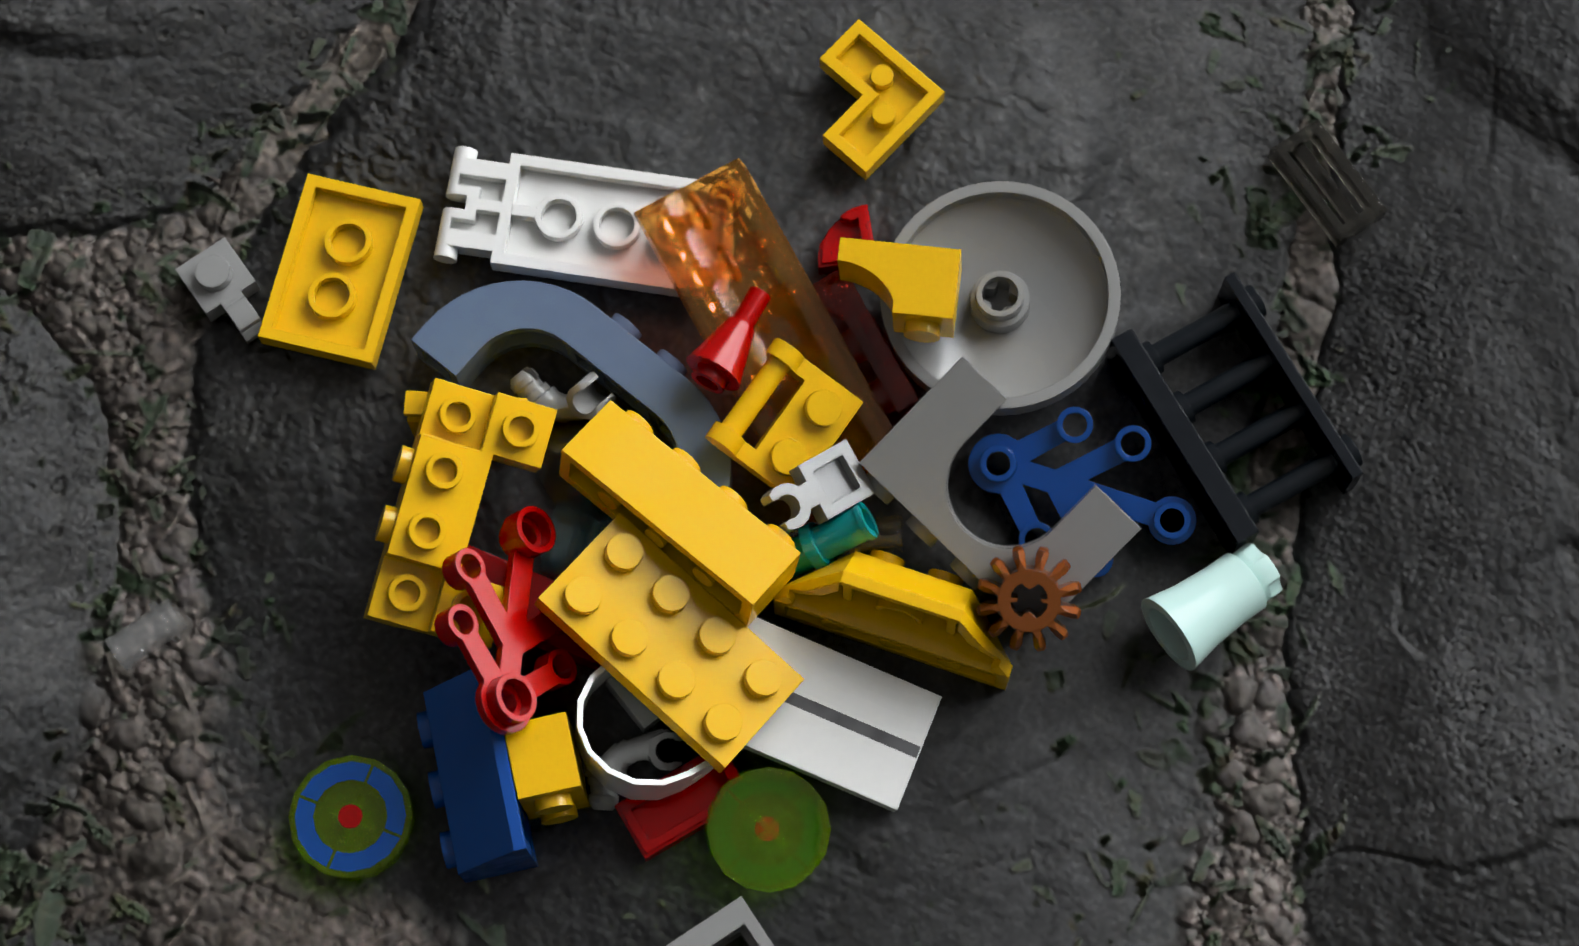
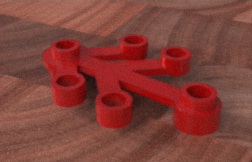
[434,506,577,735]

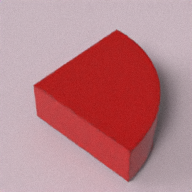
[818,204,874,274]

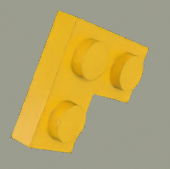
[819,19,945,181]

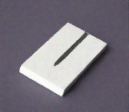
[744,617,942,812]

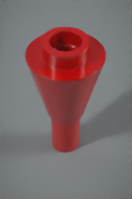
[686,286,771,394]

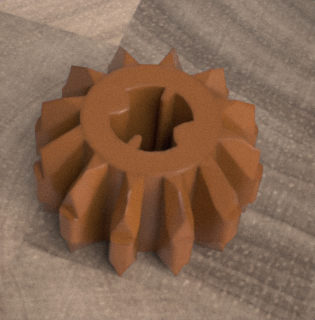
[977,545,1082,651]

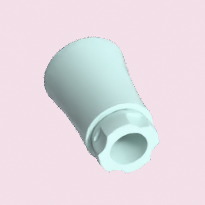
[1141,543,1283,671]

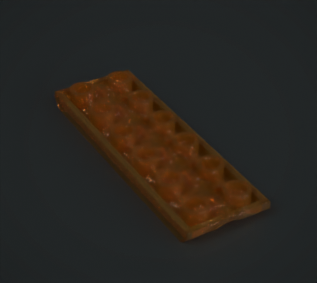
[634,158,893,524]

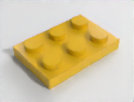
[258,173,424,370]

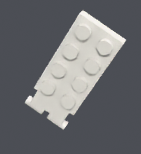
[433,146,744,304]

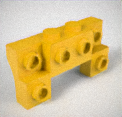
[363,378,557,649]

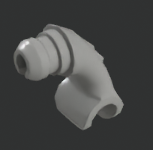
[510,367,616,424]
[584,729,683,811]

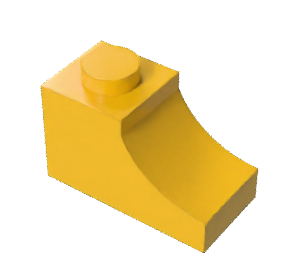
[837,237,962,343]

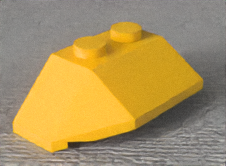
[774,550,1013,690]

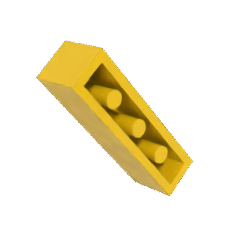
[559,400,801,627]

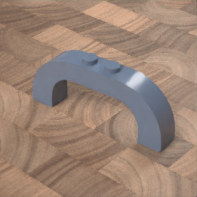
[411,280,733,489]

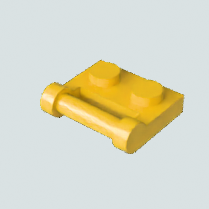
[705,338,863,489]

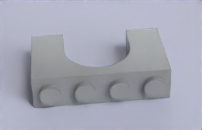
[859,356,1141,629]

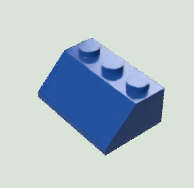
[417,669,538,883]

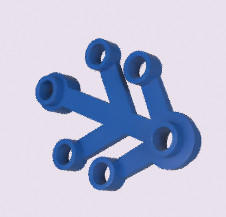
[968,406,1196,577]

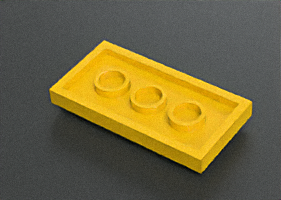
[534,513,805,773]

